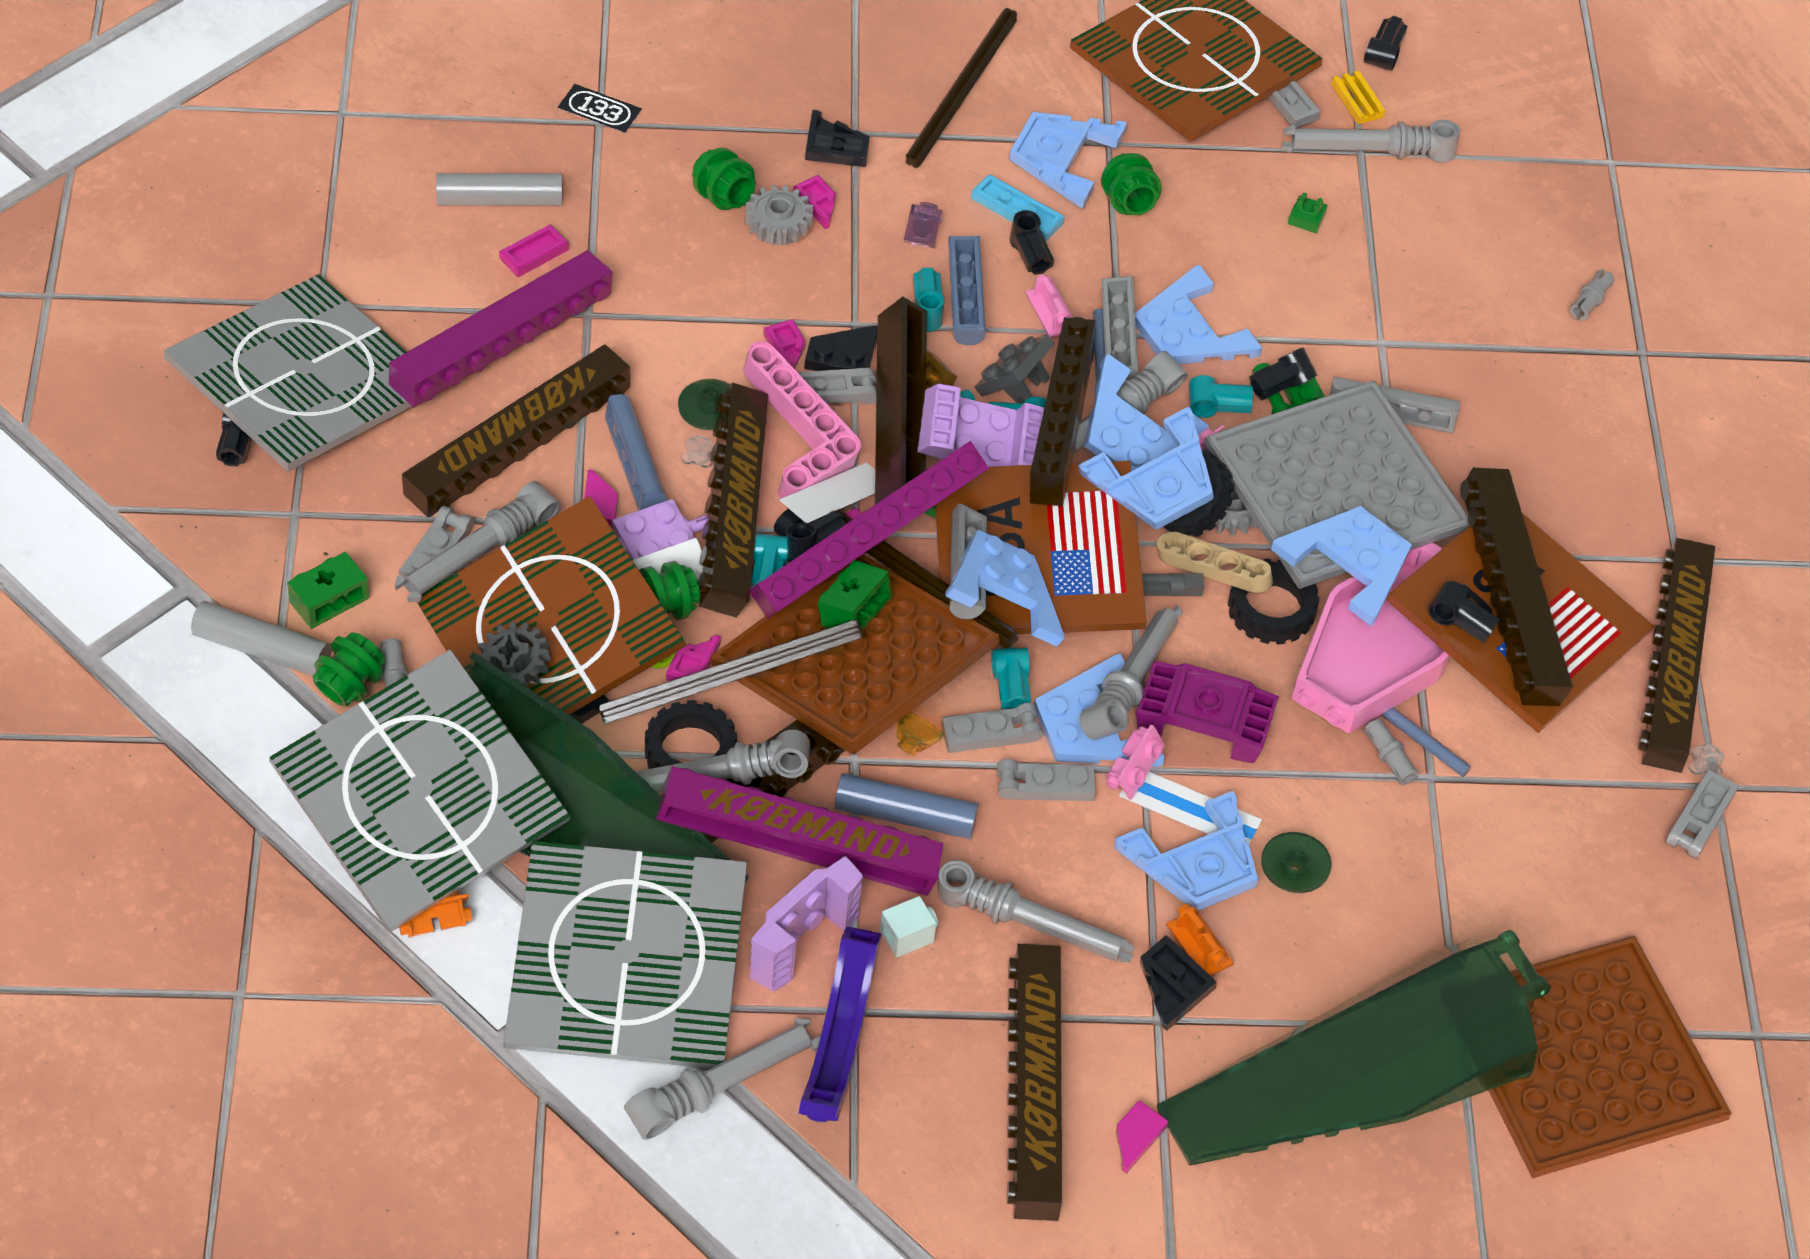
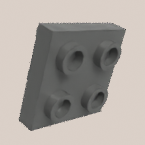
[975,334,1055,403]

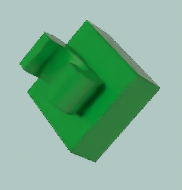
[1288,193,1328,234]

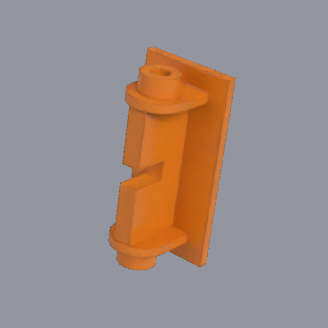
[399,890,472,938]
[1166,904,1234,976]

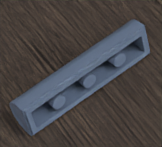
[948,236,985,345]
[605,394,667,511]
[834,773,979,839]

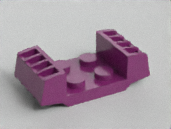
[1136,661,1279,763]

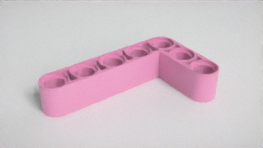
[743,341,861,499]

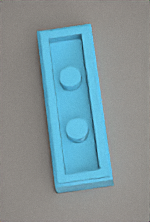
[971,174,1065,241]

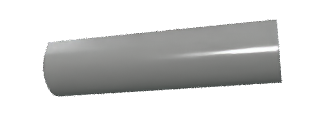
[436,173,562,206]
[1101,276,1138,380]
[1330,376,1460,433]
[950,503,987,619]
[191,601,332,676]

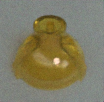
[897,712,944,756]

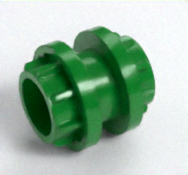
[692,147,756,210]
[1101,153,1162,215]
[639,561,700,620]
[312,632,385,706]

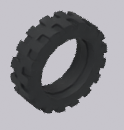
[1163,449,1234,536]
[1228,559,1319,644]
[645,700,737,769]

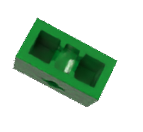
[287,552,369,629]
[818,560,892,631]

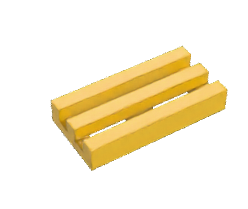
[1331,70,1386,124]

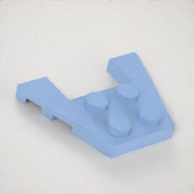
[1009,112,1127,208]
[1135,265,1262,364]
[1084,354,1209,471]
[1078,406,1214,530]
[1271,506,1412,626]
[945,530,1065,647]
[1034,653,1165,767]
[1114,791,1258,911]

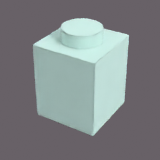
[879,896,938,958]

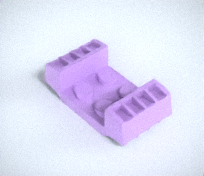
[917,384,1044,467]
[749,856,863,992]

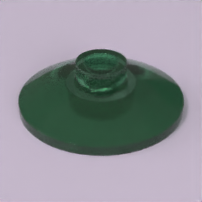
[678,379,731,430]
[1261,832,1332,893]

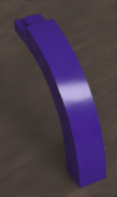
[798,926,882,1122]

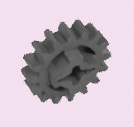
[475,621,552,695]

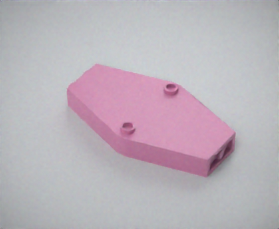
[1292,543,1450,734]

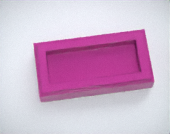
[499,224,569,277]

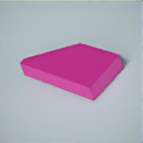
[793,175,836,229]
[763,319,806,369]
[584,470,618,527]
[666,635,721,681]
[1116,1101,1169,1174]

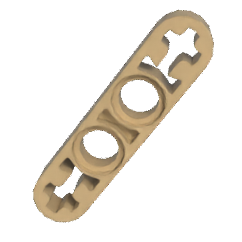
[1157,532,1273,593]

